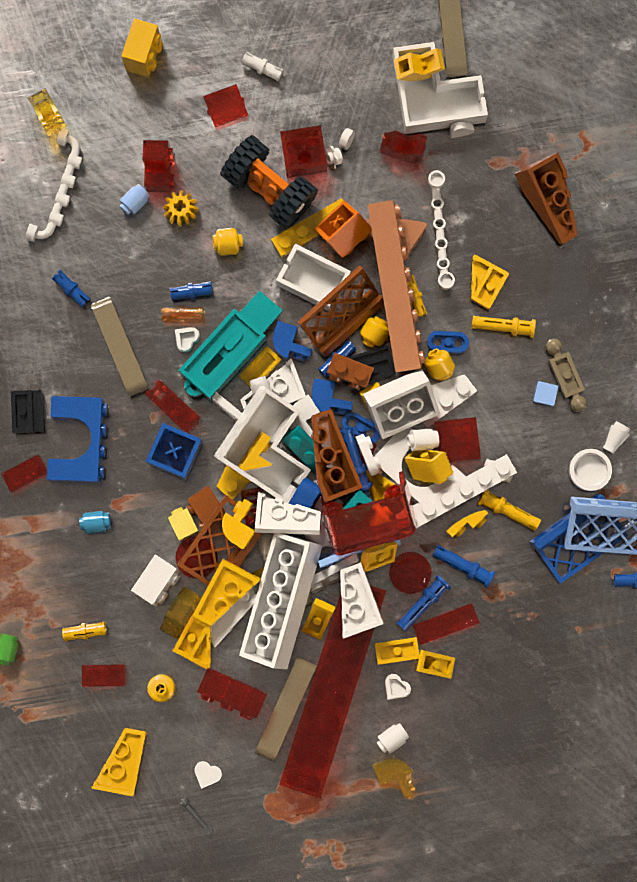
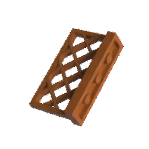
[298,266,384,358]
[177,494,262,585]

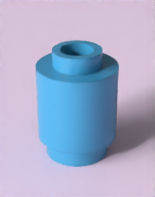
[79,511,111,534]

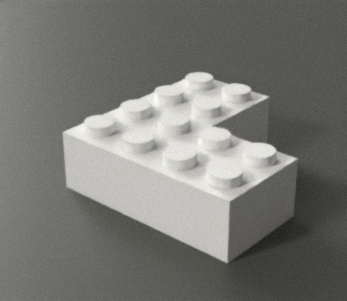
[393,42,488,134]
[214,386,311,503]

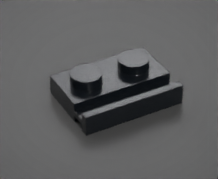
[348,345,396,383]
[11,389,44,434]

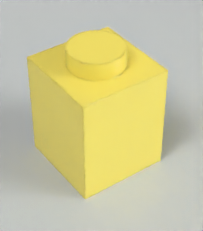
[168,507,199,542]

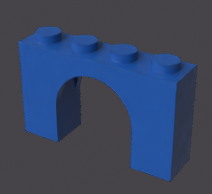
[47,396,108,484]

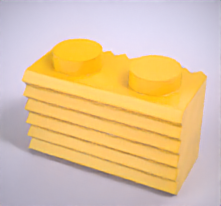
[405,450,454,484]

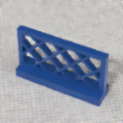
[529,494,628,584]

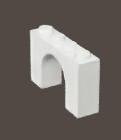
[374,427,466,503]

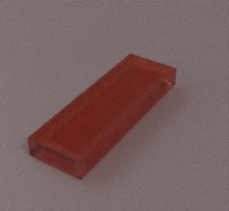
[412,603,480,645]

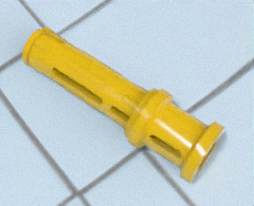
[472,315,536,338]
[478,489,541,531]

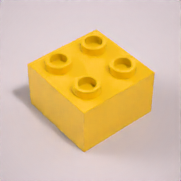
[121,18,163,77]

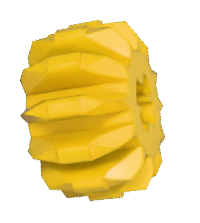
[163,191,198,226]

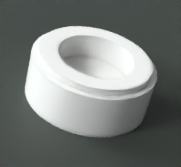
[339,128,355,150]

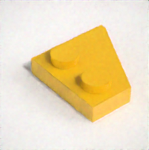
[471,254,509,310]
[172,614,212,670]

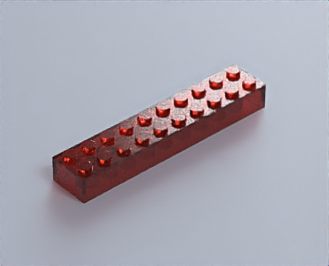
[279,585,386,799]

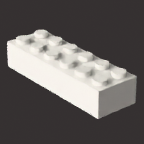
[239,533,323,669]

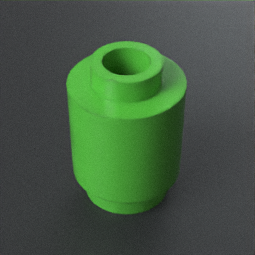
[0,633,19,666]

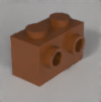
[326,353,374,390]

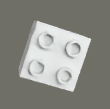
[131,555,181,606]

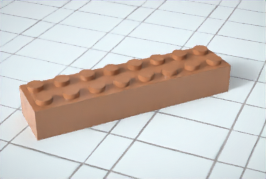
[368,200,425,373]

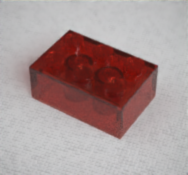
[197,668,268,720]

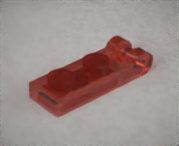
[145,379,201,433]

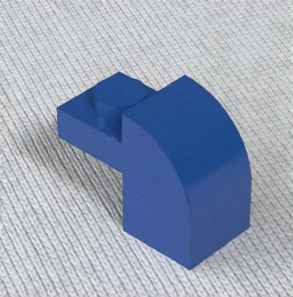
[273,321,312,362]
[312,378,353,415]

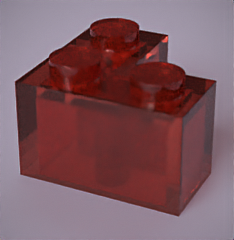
[143,140,175,193]

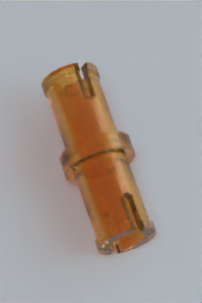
[161,305,204,322]

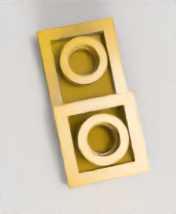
[445,510,488,538]

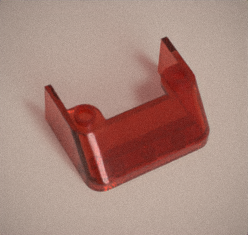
[321,471,416,555]

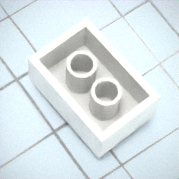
[363,369,440,439]

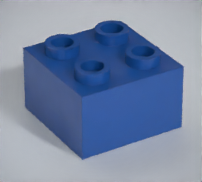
[146,423,203,480]

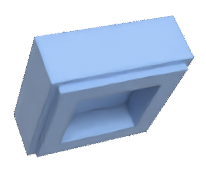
[533,381,558,407]

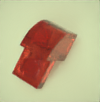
[379,130,427,162]

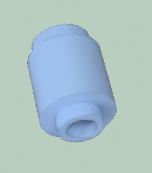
[119,184,150,215]

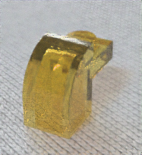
[28,88,67,136]
[160,587,202,640]
[372,758,415,800]

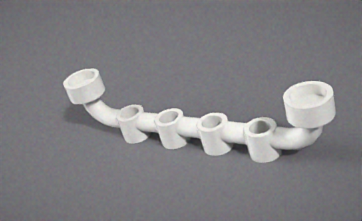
[25,128,82,242]
[428,170,455,290]

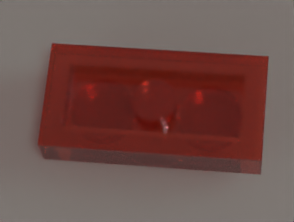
[1,454,47,493]
[82,664,125,687]

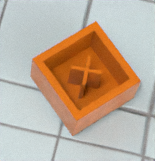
[314,200,372,258]

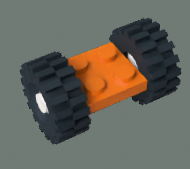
[220,135,318,230]

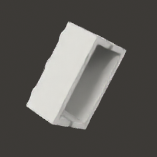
[276,244,351,312]

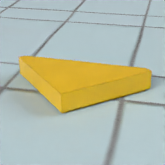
[366,469,405,504]

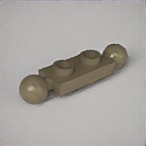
[546,339,587,412]

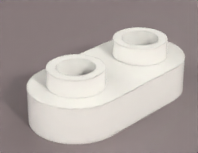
[355,434,381,476]

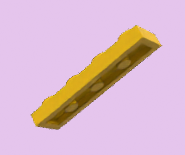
[271,198,343,258]

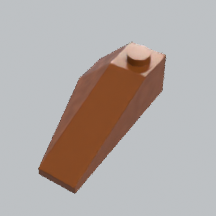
[515,152,578,245]
[311,409,363,502]

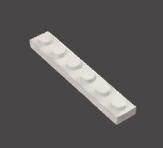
[395,454,517,534]

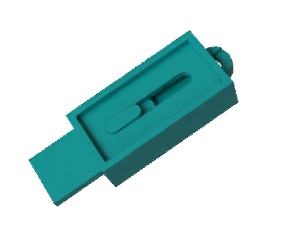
[178,290,283,402]

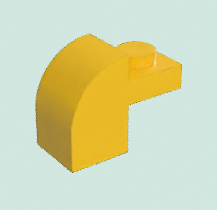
[394,48,445,81]
[222,499,255,549]

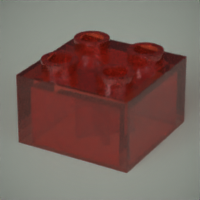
[280,125,327,178]
[432,417,481,465]

